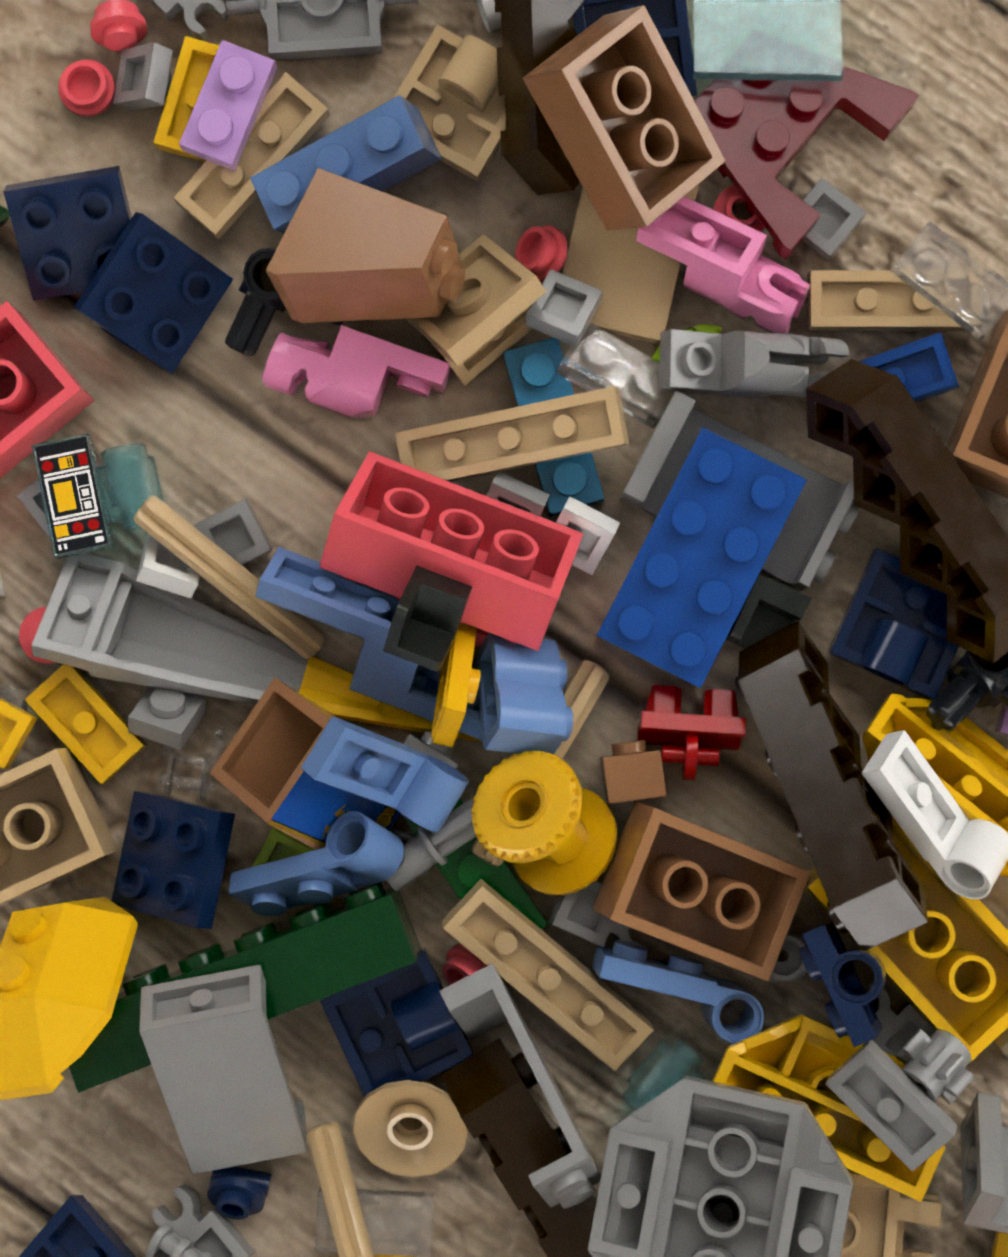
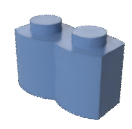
[475,633,573,754]

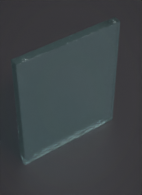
[692,0,843,82]

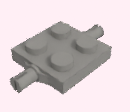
[225,0,419,61]

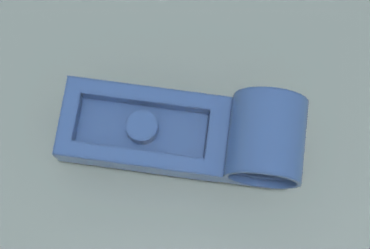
[301,716,469,832]
[229,811,404,916]
[591,940,764,1044]

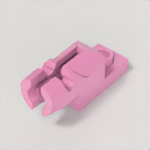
[636,196,811,334]
[262,325,451,418]

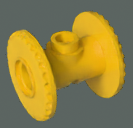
[471,751,618,895]

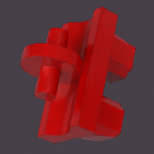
[637,685,746,781]

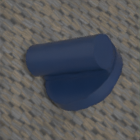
[207,1166,272,1220]

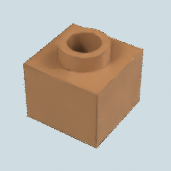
[600,740,667,804]

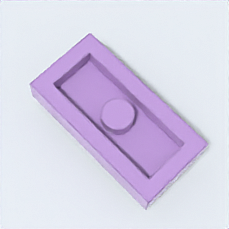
[179,40,277,171]

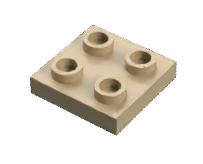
[393,24,506,182]

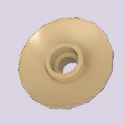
[352,1080,468,1178]

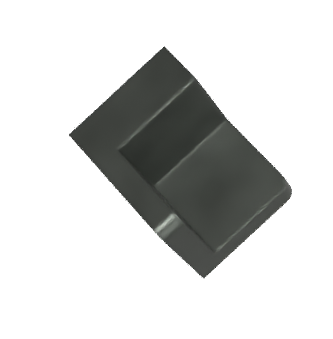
[383,566,472,671]
[726,573,812,649]

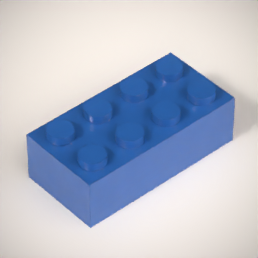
[596,427,807,688]

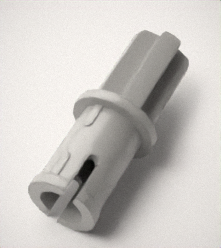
[387,800,476,891]

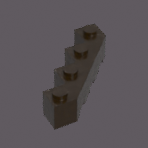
[494,0,584,195]
[806,359,1008,663]
[735,621,928,952]
[440,1038,598,1257]

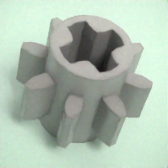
[896,1029,974,1104]

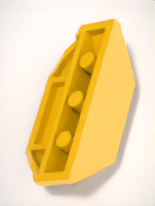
[862,693,1008,877]
[0,896,138,1101]
[712,1014,945,1202]

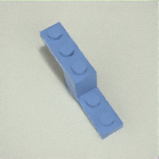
[255,547,482,741]

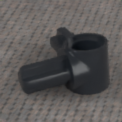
[225,248,344,356]
[926,650,1008,732]

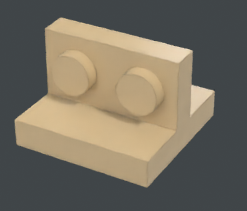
[407,234,547,386]

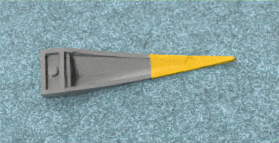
[31,550,482,742]

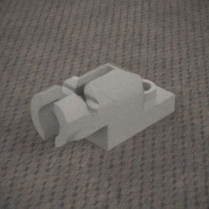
[659,329,850,399]

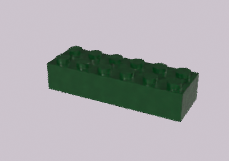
[69,882,422,1093]

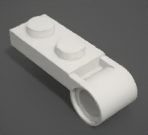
[862,730,1008,899]

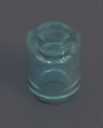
[98,443,165,531]
[622,1038,706,1110]

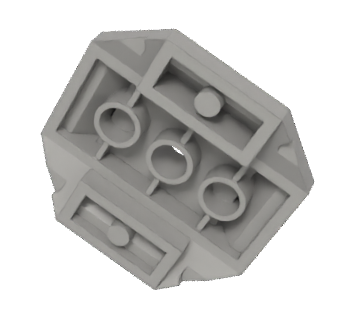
[588,1076,854,1257]

